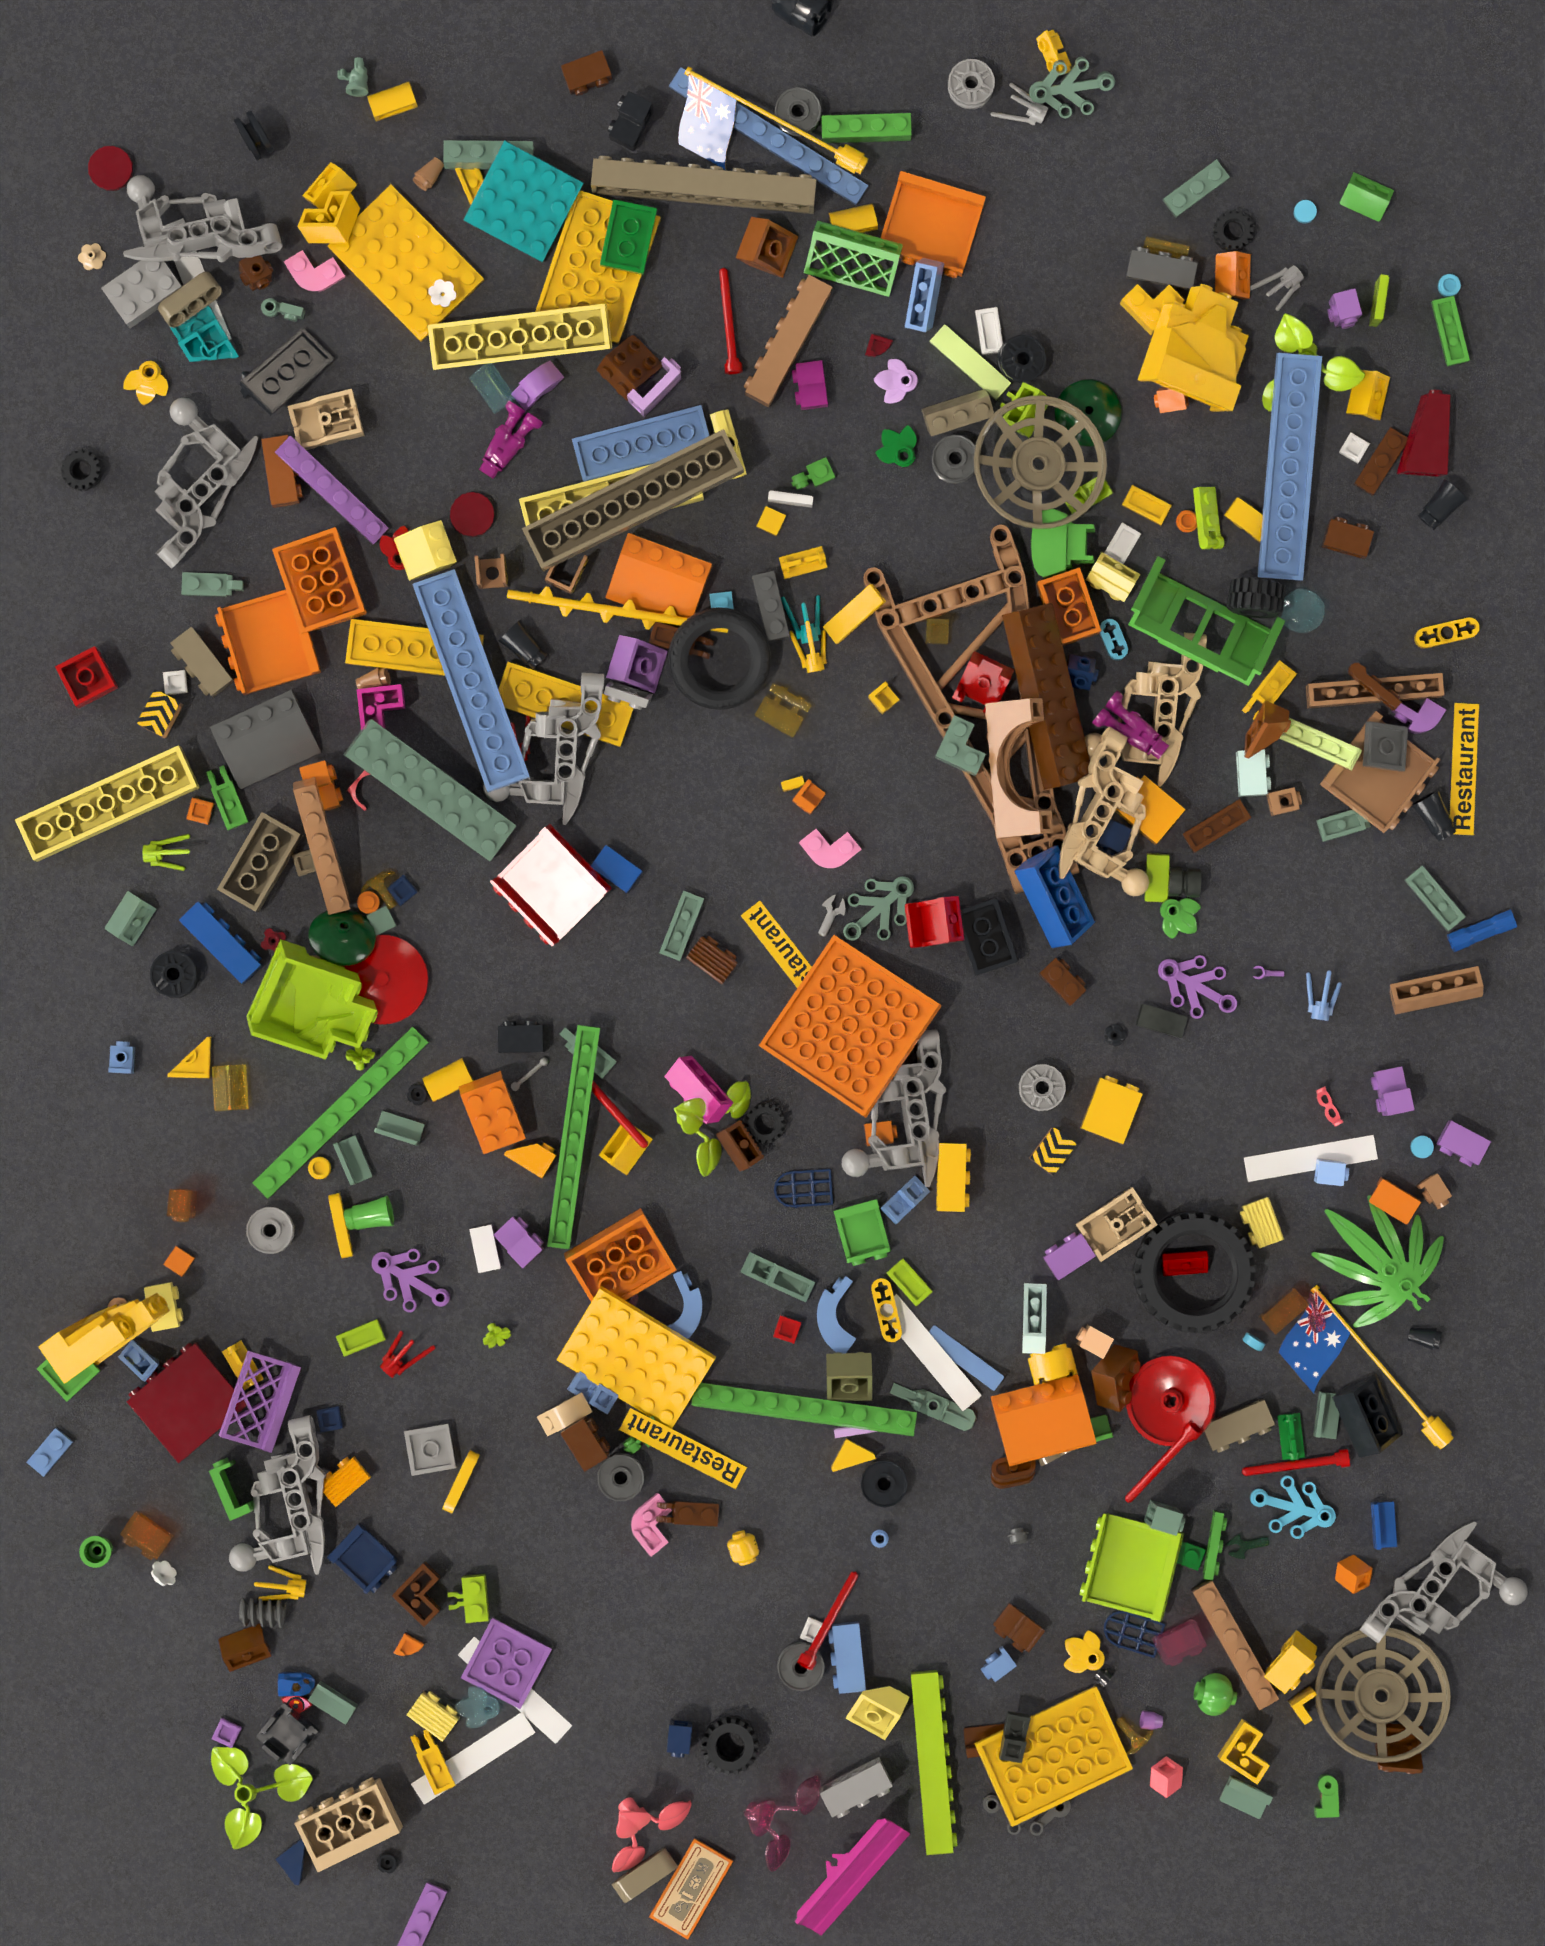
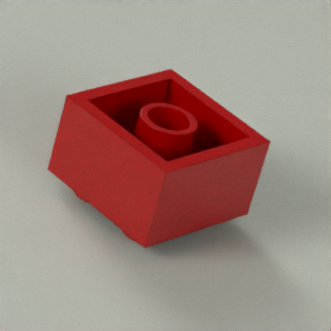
[55,646,118,708]

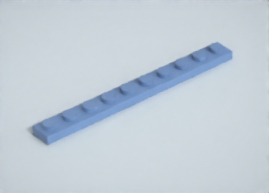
[669,67,868,205]

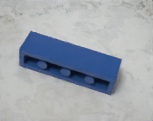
[179,902,263,984]

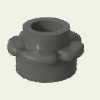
[1007,1528,1029,1545]

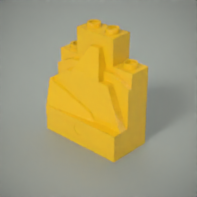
[1138,284,1248,412]
[39,1293,170,1384]

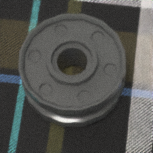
[775,87,822,137]
[932,435,975,484]
[597,1453,644,1501]
[777,1641,825,1691]

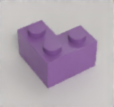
[1371,1066,1414,1116]
[493,1216,544,1268]

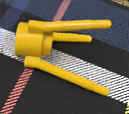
[789,621,827,673]
[254,1565,306,1601]

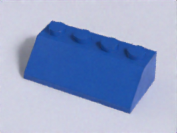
[1014,845,1095,948]

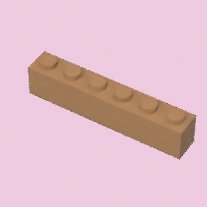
[744,275,832,408]
[1305,673,1444,709]
[293,777,350,915]
[1191,1580,1279,1710]

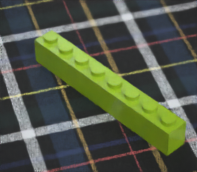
[911,1670,957,1855]

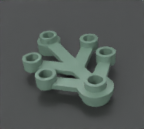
[1029,57,1115,118]
[843,877,914,941]

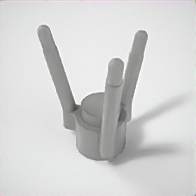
[991,83,1048,125]
[1250,265,1304,311]

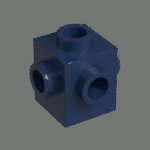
[1067,654,1099,690]

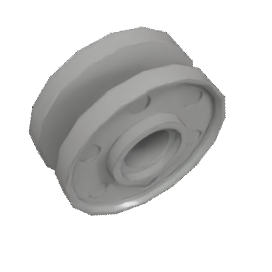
[948,59,995,109]
[1019,1064,1066,1111]
[246,1207,295,1254]

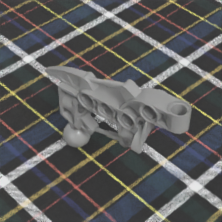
[123,175,282,262]
[154,397,258,569]
[483,673,604,825]
[842,1029,946,1187]
[229,1415,326,1575]
[1360,1522,1528,1643]

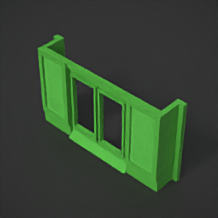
[1128,556,1285,686]

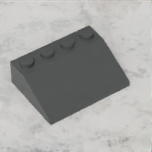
[210,690,321,790]

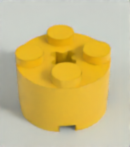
[1028,1344,1078,1385]

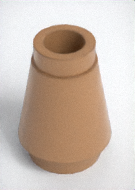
[413,157,444,191]
[356,667,391,689]

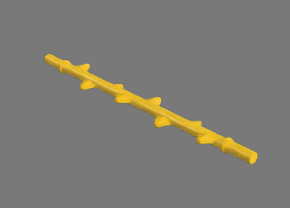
[507,586,728,633]

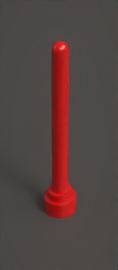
[719,268,743,375]
[591,1081,648,1148]
[1125,1421,1203,1503]
[1242,1449,1350,1476]
[797,1571,858,1670]

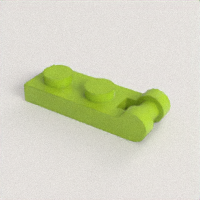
[1193,487,1224,549]

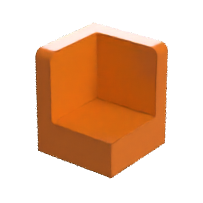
[792,779,825,815]
[1335,1555,1373,1594]

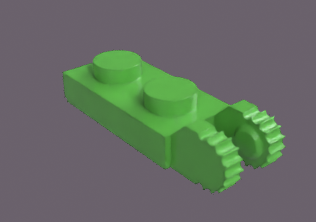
[206,765,249,831]

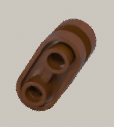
[991,1457,1036,1489]

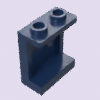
[327,1523,399,1594]

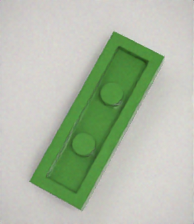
[1431,296,1470,367]
[1202,1510,1227,1580]

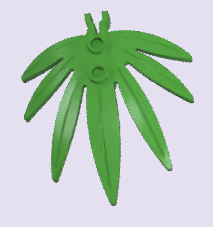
[1311,1195,1444,1328]

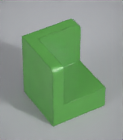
[1090,1415,1113,1442]

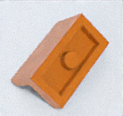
[1215,251,1251,299]
[1369,1177,1421,1224]

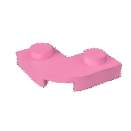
[284,250,345,292]
[799,829,862,868]
[631,1493,672,1557]

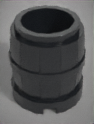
[772,0,834,37]

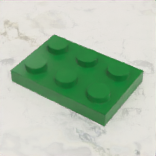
[600,199,657,275]

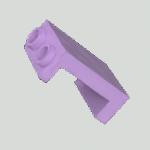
[627,357,681,417]

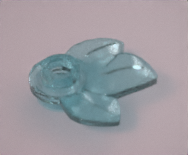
[454,1687,500,1728]

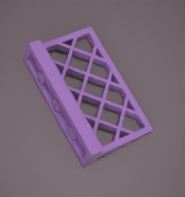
[219,1350,301,1453]

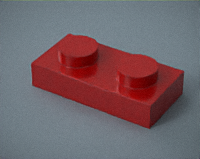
[1162,1251,1208,1276]

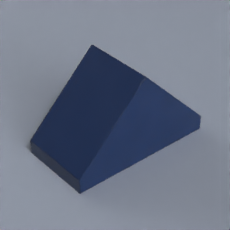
[276,1838,306,1885]

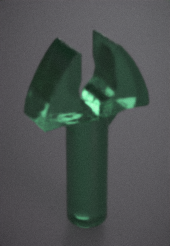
[1226,1534,1269,1559]

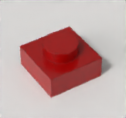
[773,1315,801,1344]

